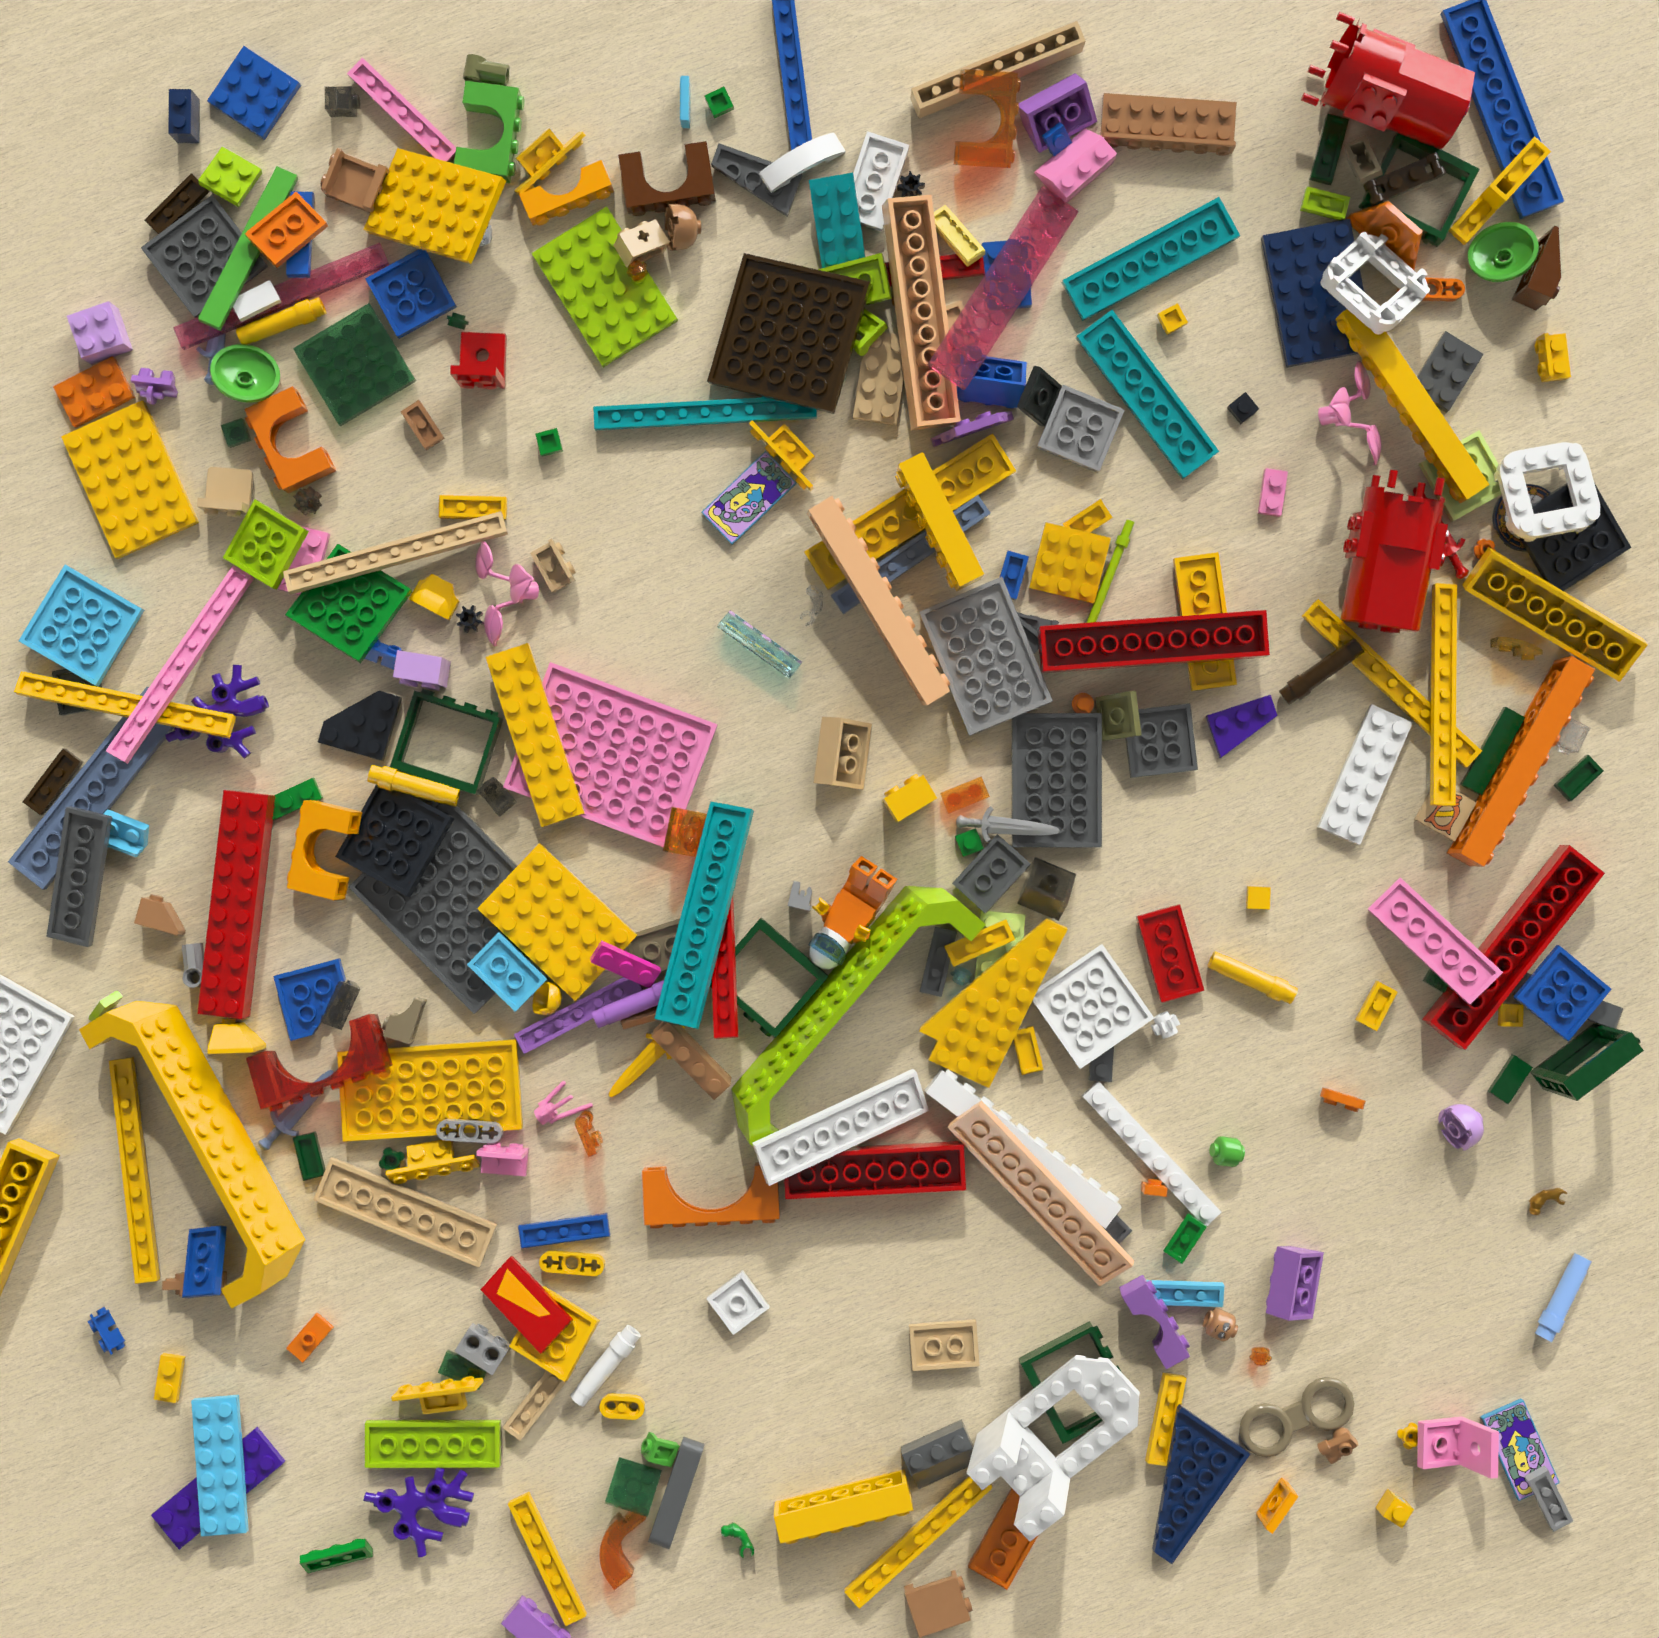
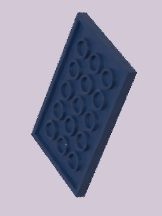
[1261,219,1364,368]

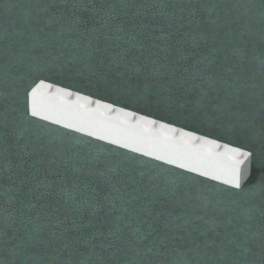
[925,1069,1122,1229]

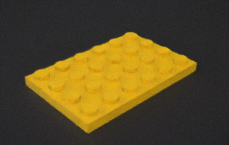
[363,148,506,264]
[61,400,199,559]
[477,843,638,1001]

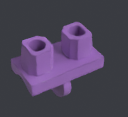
[130,368,178,405]

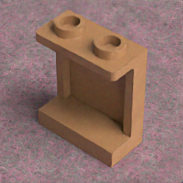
[320,148,390,213]
[904,1570,973,1638]

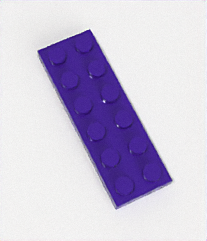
[151,1427,285,1550]

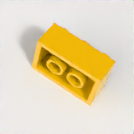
[882,774,937,823]

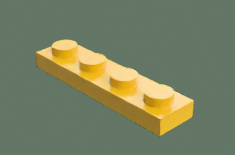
[1145,1372,1187,1466]

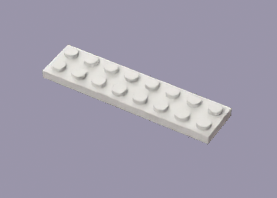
[752,1069,929,1186]

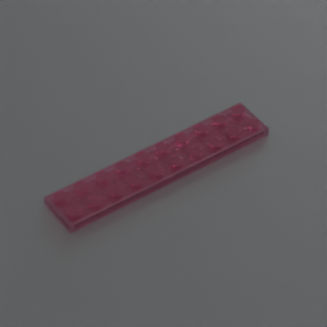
[927,186,1079,390]

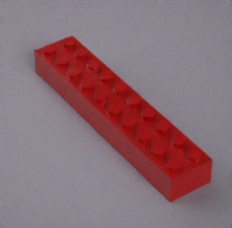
[1037,610,1270,673]
[197,790,275,1019]
[1422,845,1605,1050]

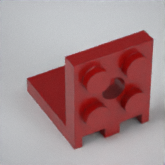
[450,332,507,390]

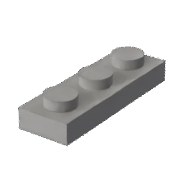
[1525,1466,1573,1532]

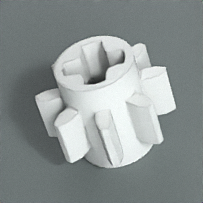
[1151,1011,1180,1039]

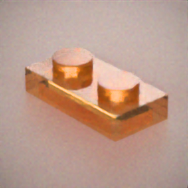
[940,776,990,814]

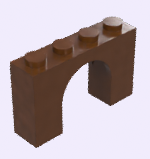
[618,141,716,216]

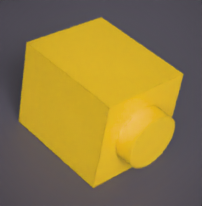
[1376,1489,1414,1528]

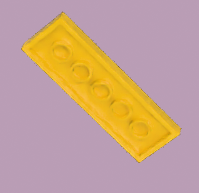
[1173,552,1237,691]

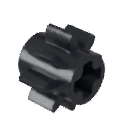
[897,171,925,197]
[456,605,484,633]

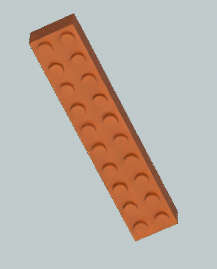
[1447,656,1595,867]

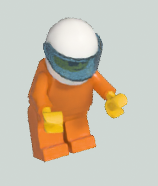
[808,856,898,969]

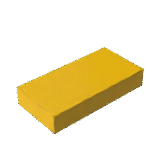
[1013,1026,1044,1075]

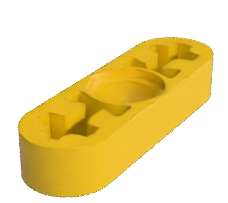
[539,1250,605,1276]

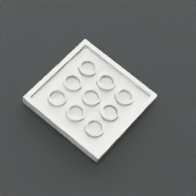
[1033,944,1154,1069]

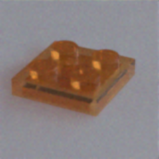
[663,807,707,857]

